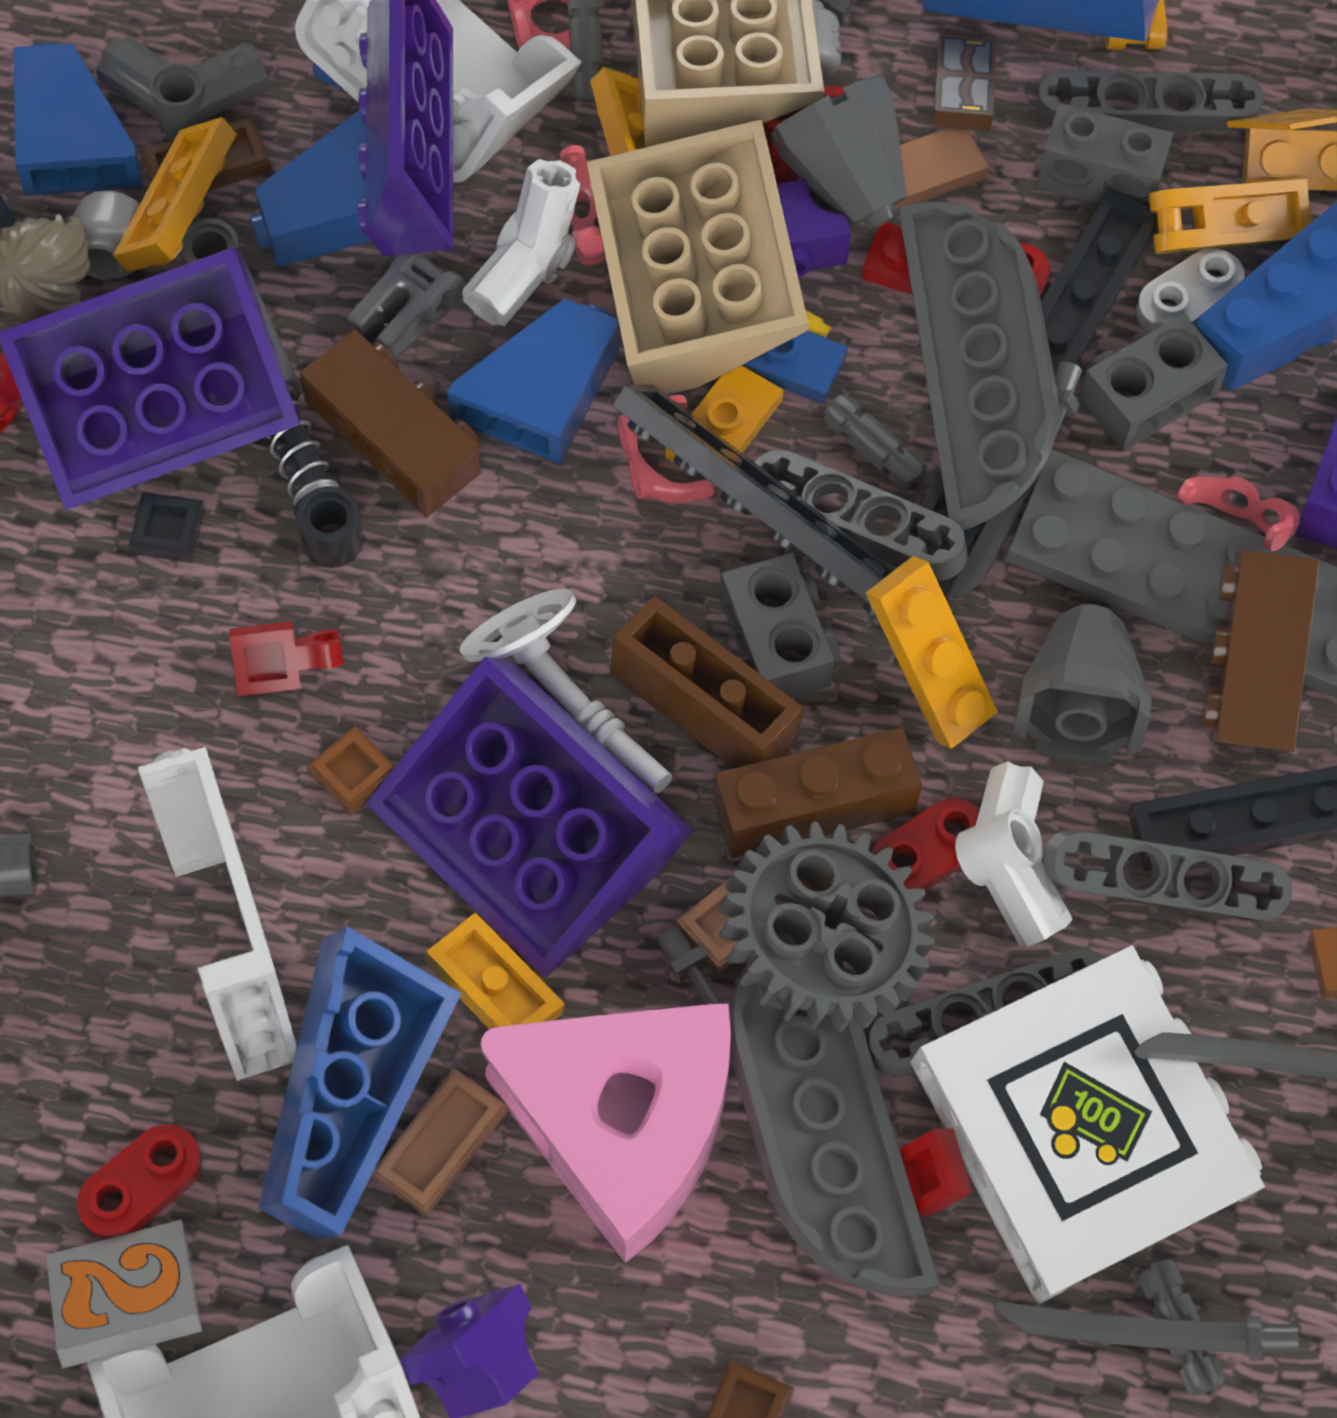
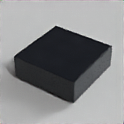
[129,492,205,563]

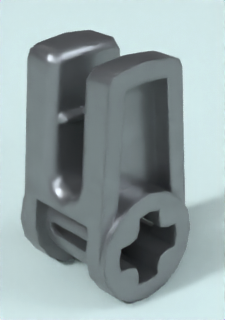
[346,252,465,360]

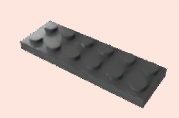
[1004,449,1337,698]

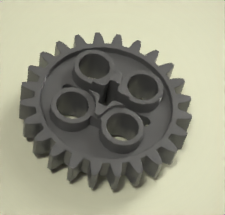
[719,822,935,1032]

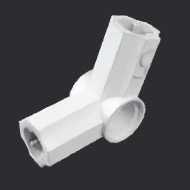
[462,159,581,327]
[955,761,1073,947]

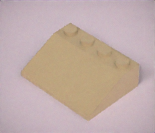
[631,0,824,148]
[587,119,810,395]

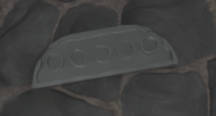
[899,202,1059,530]
[729,923,940,1296]

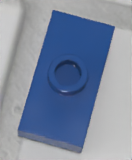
[742,331,848,404]

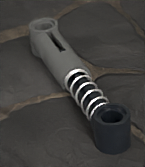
[180,218,364,568]

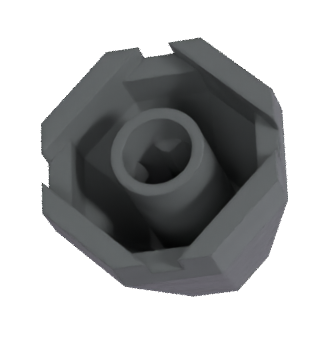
[769,74,907,231]
[1014,604,1151,765]

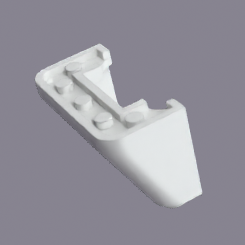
[295,0,582,182]
[86,1245,420,1418]

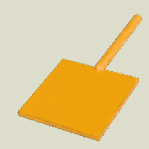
[1227,109,1337,130]

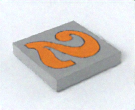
[46,1220,202,1369]

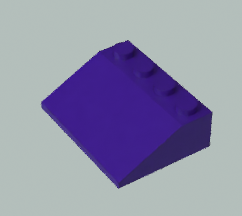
[358,0,453,256]
[0,247,300,510]
[365,657,694,977]

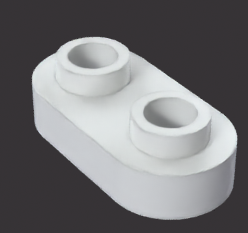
[1136,248,1245,329]

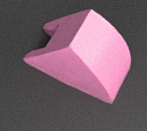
[481,1003,731,1263]

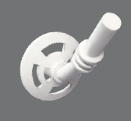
[460,588,672,794]

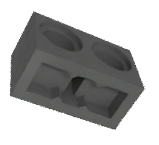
[1036,103,1173,207]
[1079,313,1228,452]
[720,552,841,698]

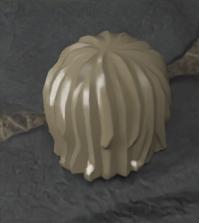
[0,214,90,321]

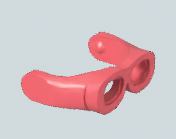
[560,145,606,265]
[617,395,714,504]
[1177,476,1300,552]

